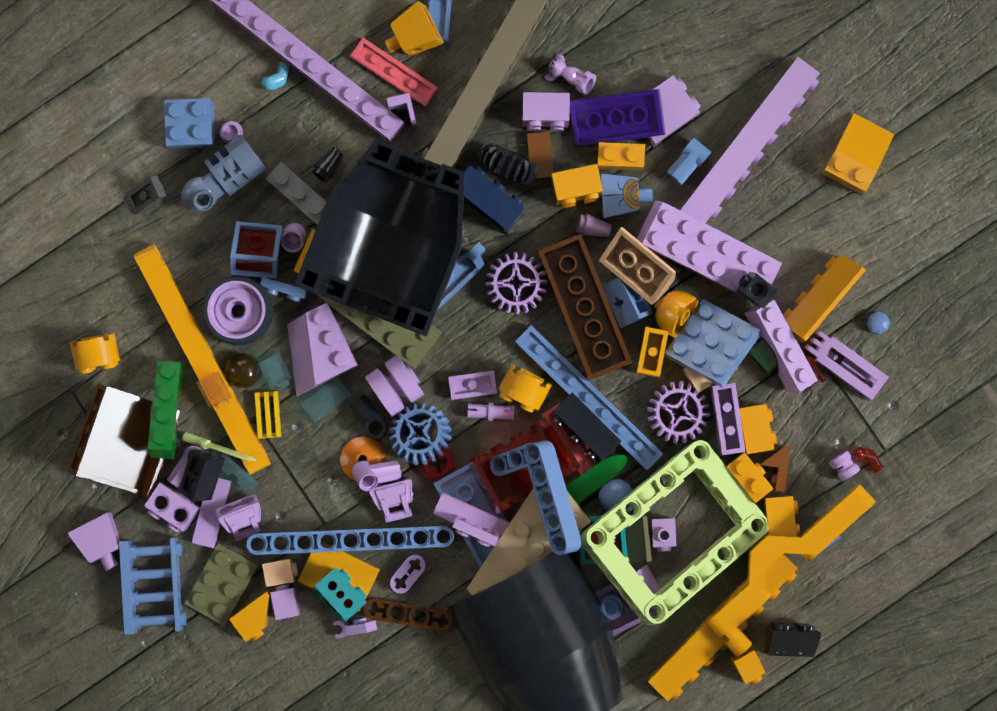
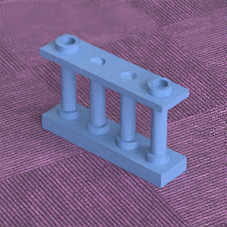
[119,537,187,635]

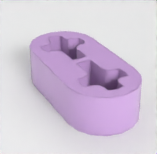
[390,554,426,594]

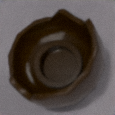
[224,353,262,388]

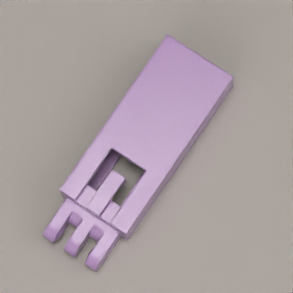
[804,329,889,401]

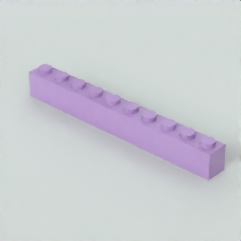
[210,0,405,143]
[680,57,820,223]

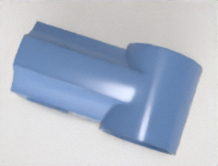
[667,138,712,185]

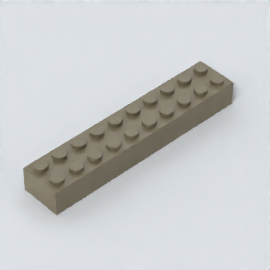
[421,0,549,168]

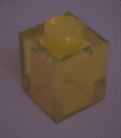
[196,372,232,409]

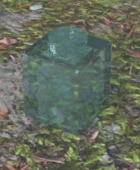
[258,353,293,391]

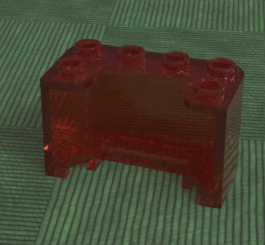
[468,418,581,515]

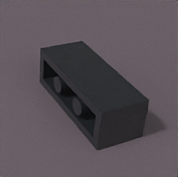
[549,392,621,463]

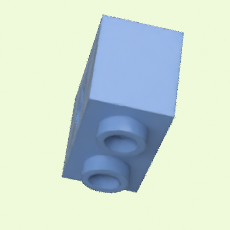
[602,277,653,328]

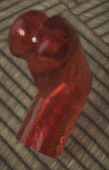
[851,447,884,473]

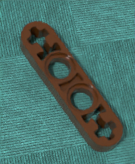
[363,598,453,631]

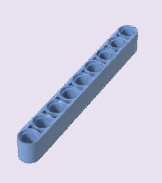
[246,526,454,555]

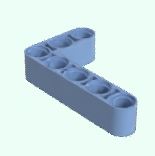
[490,440,581,555]

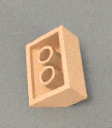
[599,227,676,305]

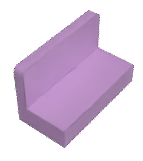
[387,93,417,127]

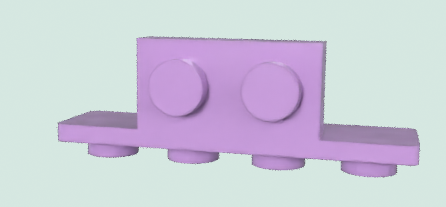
[434,493,510,547]

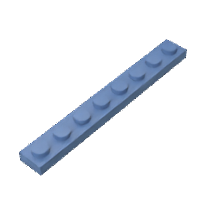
[515,325,663,470]

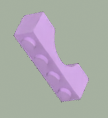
[745,300,818,393]

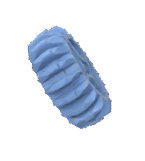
[389,403,452,465]

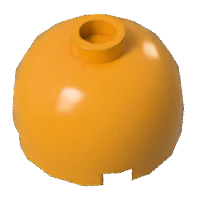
[655,290,698,338]

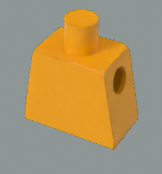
[385,1,444,55]

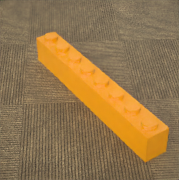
[647,554,798,701]

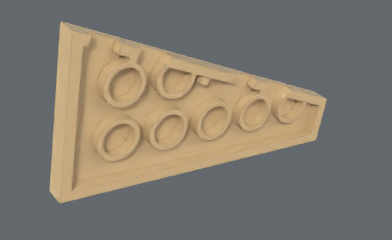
[467,488,591,595]

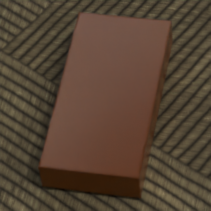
[527,131,553,180]

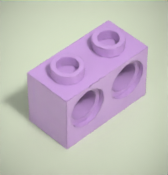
[144,483,201,532]

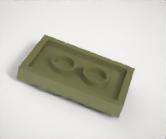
[184,543,259,626]

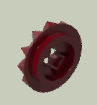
[419,448,455,481]

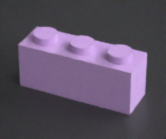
[710,383,745,455]

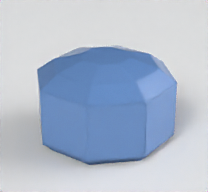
[866,312,890,335]

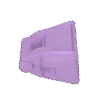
[369,478,413,523]
[215,494,261,542]

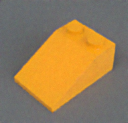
[821,113,894,195]

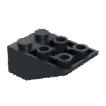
[765,622,821,657]

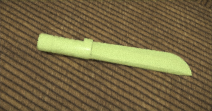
[182,432,257,461]

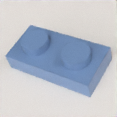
[260,277,308,302]

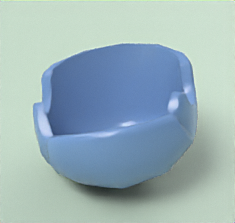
[598,479,633,511]

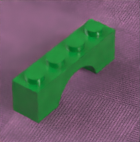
[148,361,184,459]

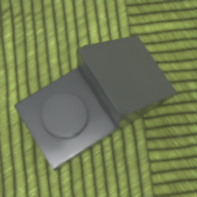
[126,175,167,215]

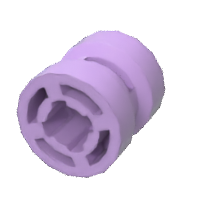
[281,223,306,253]
[829,450,861,482]

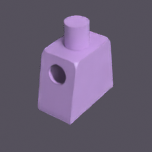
[68,512,120,571]

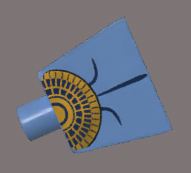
[600,174,653,220]

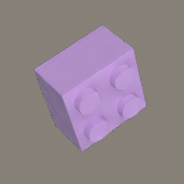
[522,92,570,131]

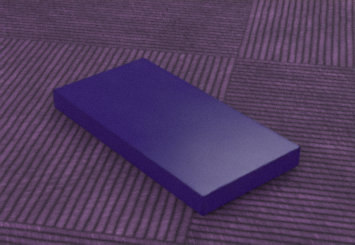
[570,89,666,147]

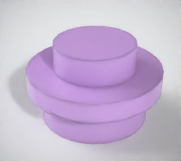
[220,121,243,144]

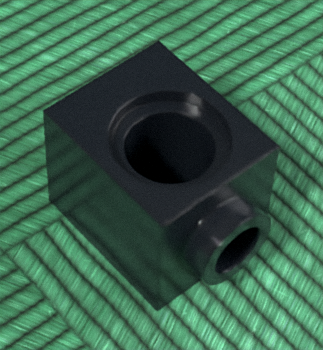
[736,272,778,309]

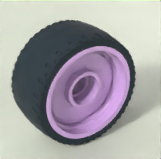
[203,276,273,346]

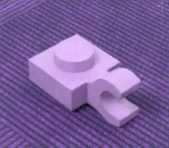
[333,618,377,638]

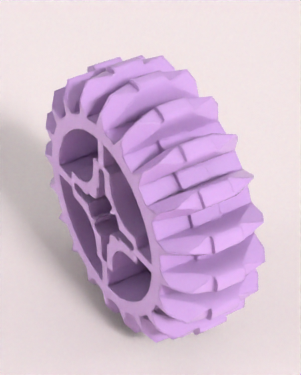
[485,252,547,315]
[647,381,710,444]

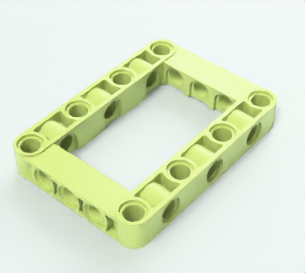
[581,440,769,625]

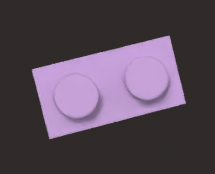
[448,371,497,400]

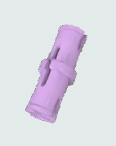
[467,403,514,421]

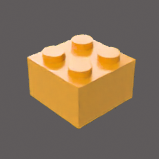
[551,164,603,208]

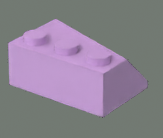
[287,303,358,396]

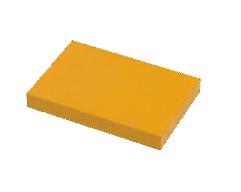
[298,541,380,611]

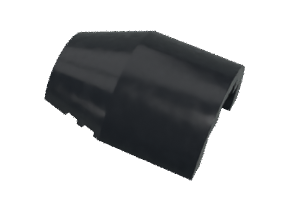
[294,139,465,337]
[447,552,623,711]

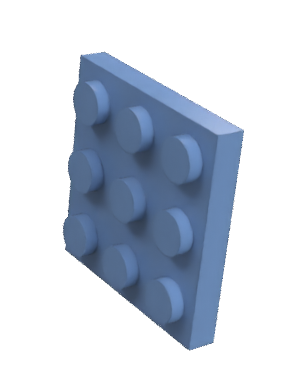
[665,299,761,388]

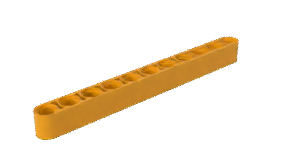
[133,244,271,475]

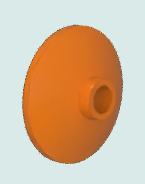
[340,437,386,481]

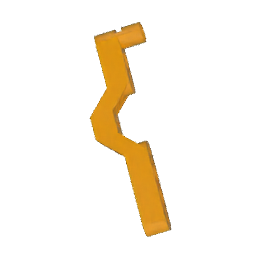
[706,484,876,657]

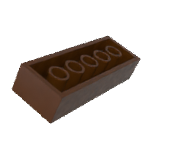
[538,234,632,381]

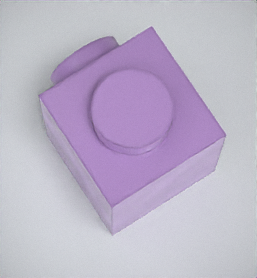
[650,518,676,552]

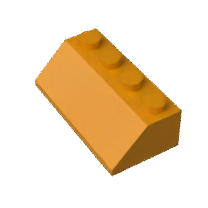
[783,254,866,343]

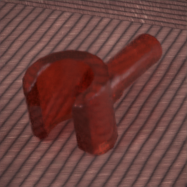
[805,355,827,383]

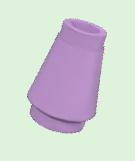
[576,213,611,238]

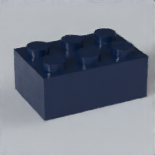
[464,166,525,235]

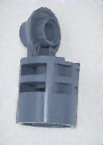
[181,134,267,213]

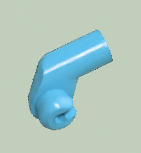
[261,62,291,91]

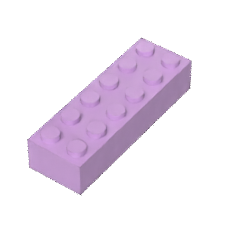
[637,200,782,298]

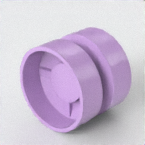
[365,355,425,416]

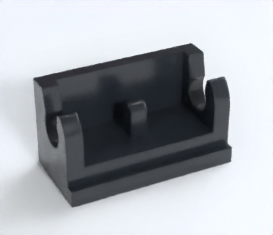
[178,449,225,502]

